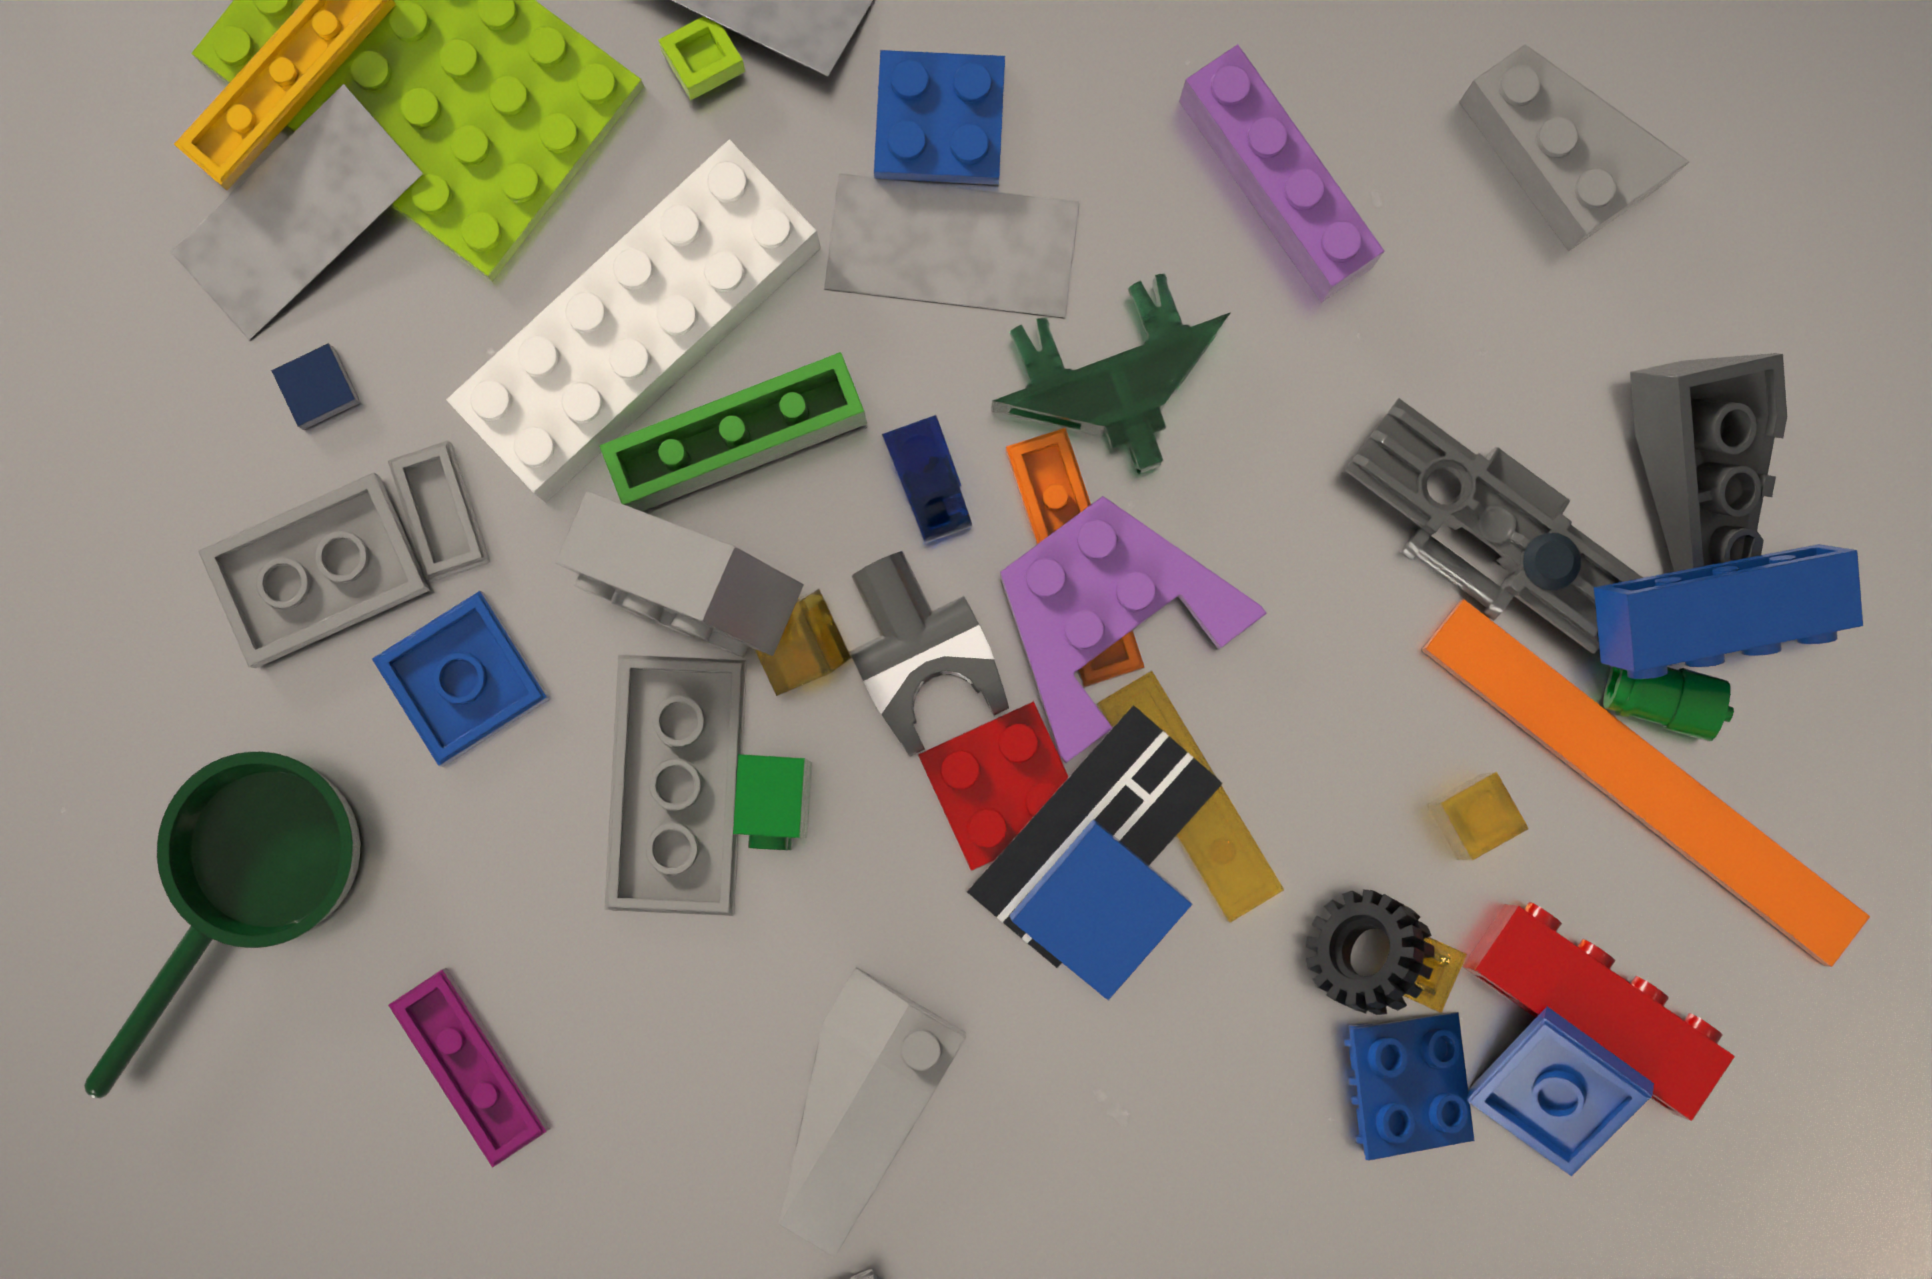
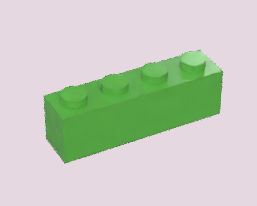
[599,352,867,511]

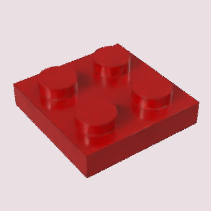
[918,701,1069,871]

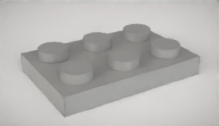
[198,473,430,669]

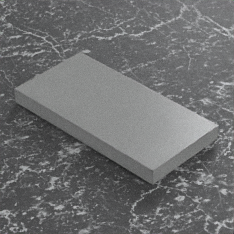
[604,655,747,916]

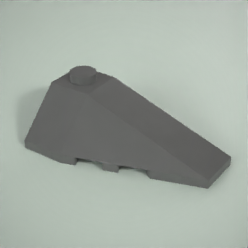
[1630,353,1787,572]

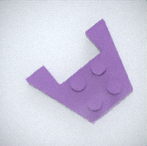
[1000,496,1267,763]

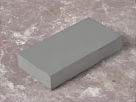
[388,441,490,582]

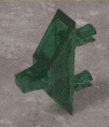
[991,274,1231,474]

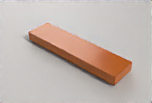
[1005,427,1145,688]

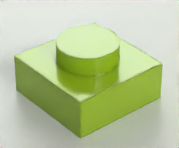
[658,16,746,100]

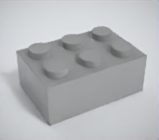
[555,491,804,658]

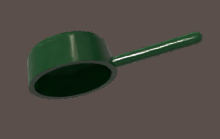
[84,752,360,1098]

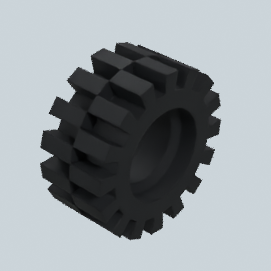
[1306,889,1435,1015]

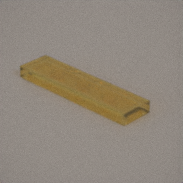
[1097,671,1284,923]

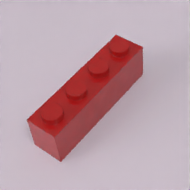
[1462,902,1735,1121]

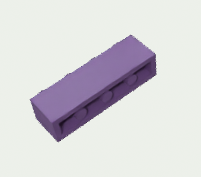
[1179,44,1385,303]

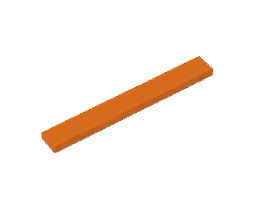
[1422,599,1870,967]

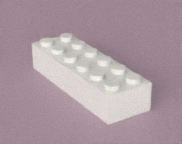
[446,139,821,503]

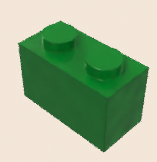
[733,754,812,851]

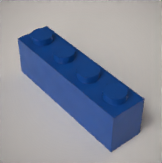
[1594,544,1863,679]

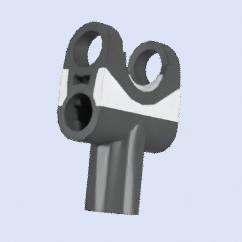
[849,551,1009,756]

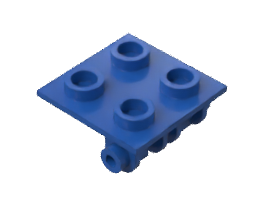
[1344,1012,1475,1161]

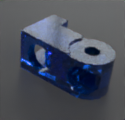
[881,415,972,544]

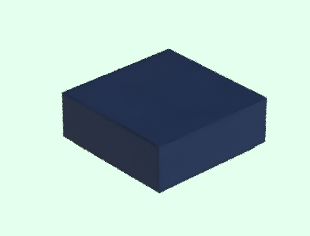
[271,343,360,430]

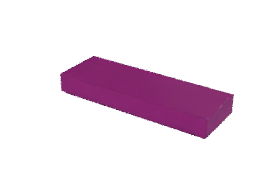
[388,968,550,1168]

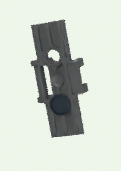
[1345,398,1643,653]

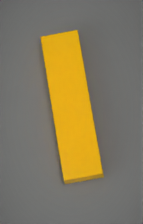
[174,0,396,191]

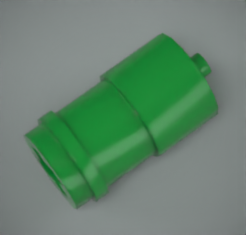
[1603,666,1734,741]

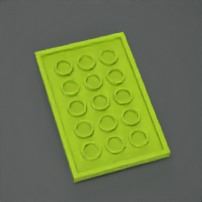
[191,0,645,282]

